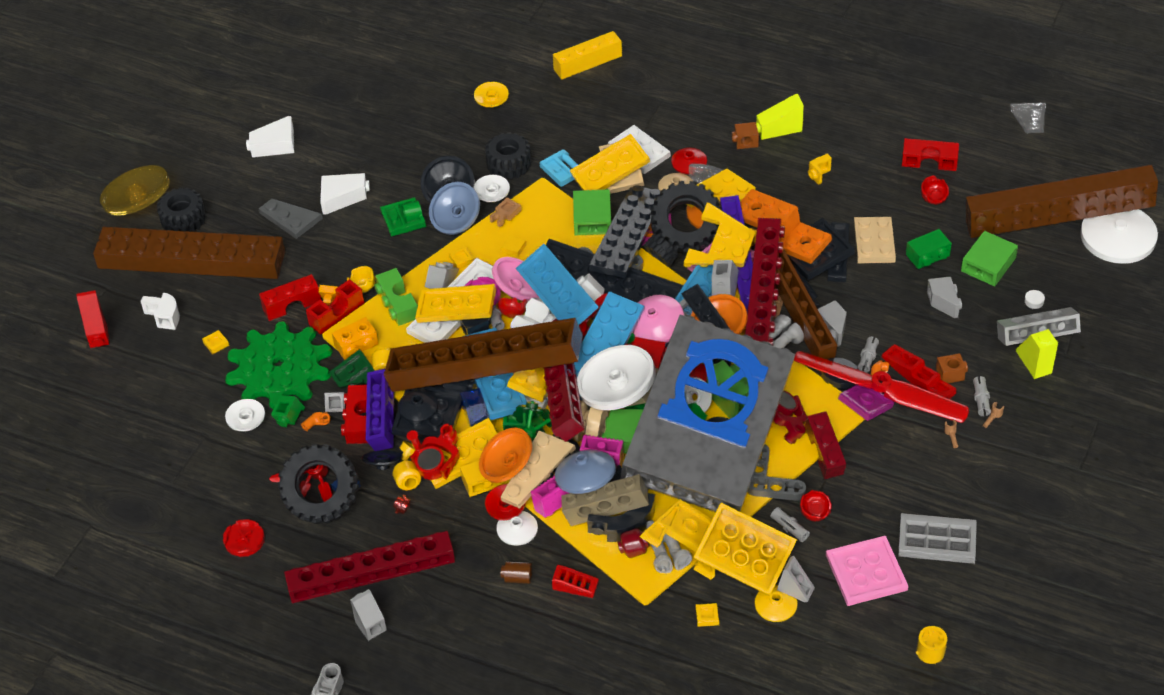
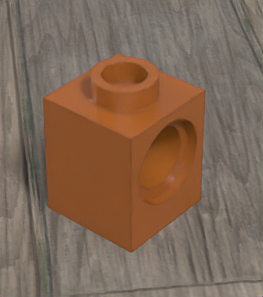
[732,122,759,149]
[936,353,968,383]

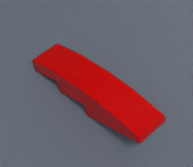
[882,344,956,399]

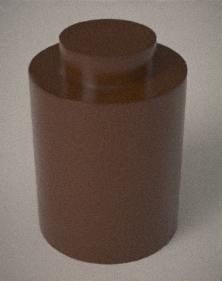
[501,561,532,584]

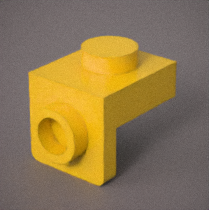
[808,153,831,185]

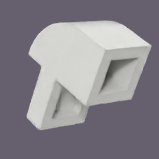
[141,293,180,330]

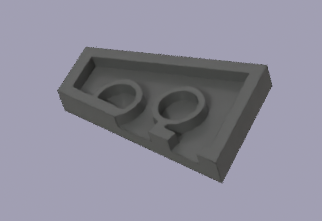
[259,199,323,239]

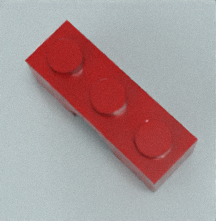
[902,138,959,171]
[259,274,321,321]
[306,279,364,334]
[341,385,368,444]

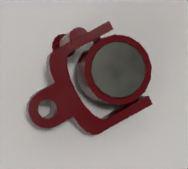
[773,390,807,444]

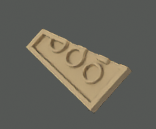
[500,431,576,508]

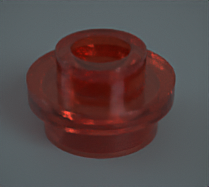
[393,494,411,514]

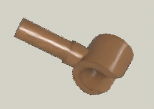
[983,402,1004,428]
[944,420,958,448]

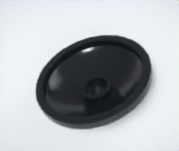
[421,156,475,203]

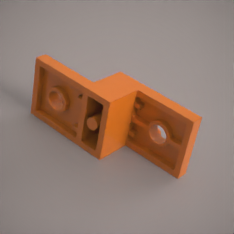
[740,189,832,264]

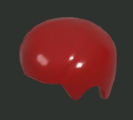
[921,175,949,205]
[497,297,528,319]
[800,490,832,522]

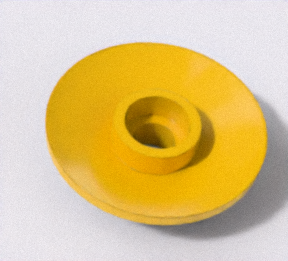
[474,82,509,107]
[755,585,797,622]

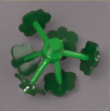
[504,401,557,442]

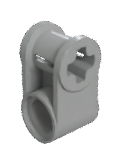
[311,663,344,695]

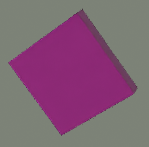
[838,385,894,421]

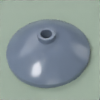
[429,182,480,235]
[555,449,616,494]

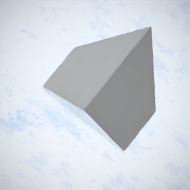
[777,556,815,602]

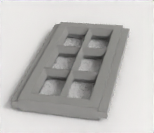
[898,513,977,564]

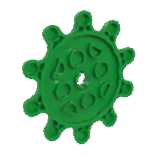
[225,321,333,409]

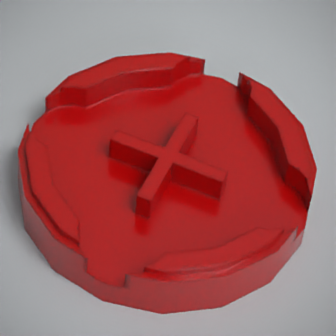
[223,519,265,557]

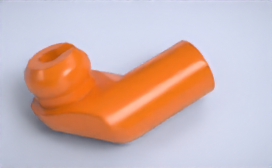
[871,360,889,375]
[301,412,330,431]

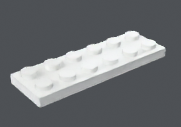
[406,258,494,343]

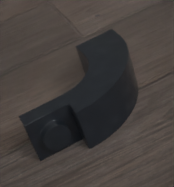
[587,493,655,542]

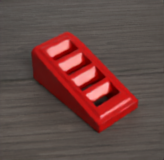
[552,565,599,598]

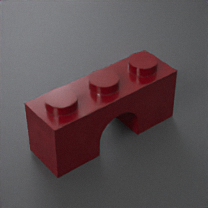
[805,411,846,479]

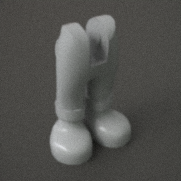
[771,315,804,349]
[646,520,692,574]

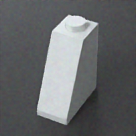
[246,116,294,157]
[321,173,370,214]

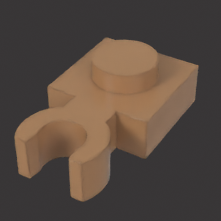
[490,198,521,227]

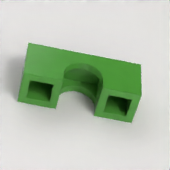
[374,268,418,326]

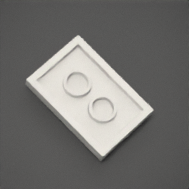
[608,125,670,174]

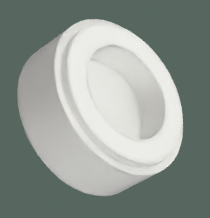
[1024,290,1045,309]

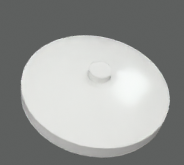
[1081,209,1158,263]
[577,345,656,410]

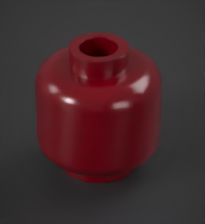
[617,528,650,558]

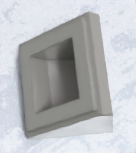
[324,392,346,412]

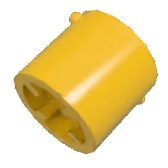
[916,626,947,664]

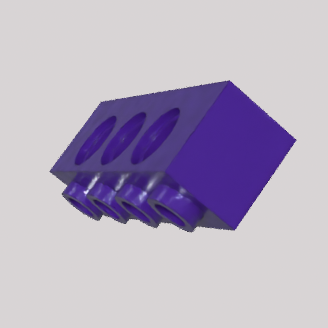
[366,369,394,451]

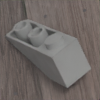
[712,260,739,297]

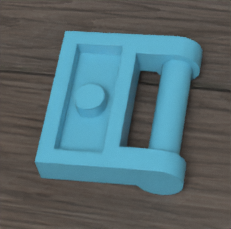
[540,150,578,187]

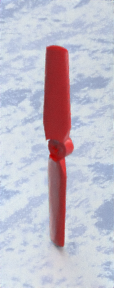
[794,351,969,423]

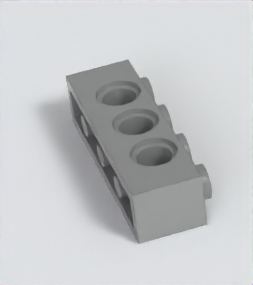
[997,307,1081,346]

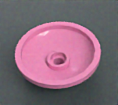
[492,257,539,301]
[632,295,684,343]

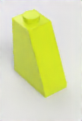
[756,94,804,140]
[1016,329,1058,379]

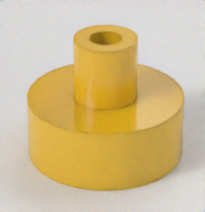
[399,441,415,461]

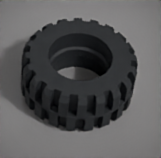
[651,181,722,255]
[278,444,359,524]

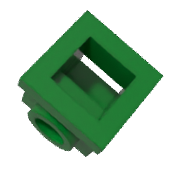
[271,395,305,427]

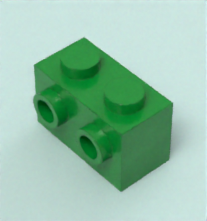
[906,229,952,269]

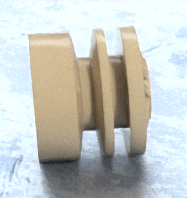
[570,400,609,441]

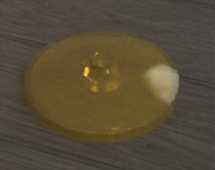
[100,165,170,215]

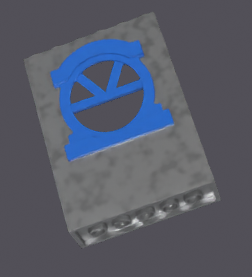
[621,315,795,512]

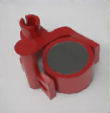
[407,424,460,480]

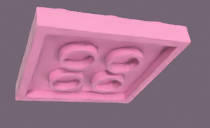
[826,536,908,606]

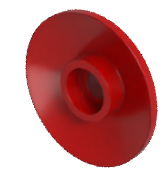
[671,148,707,174]
[485,484,526,521]

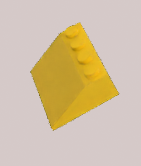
[693,503,797,596]

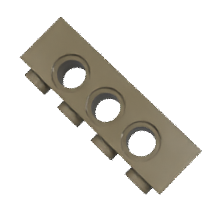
[561,474,649,526]

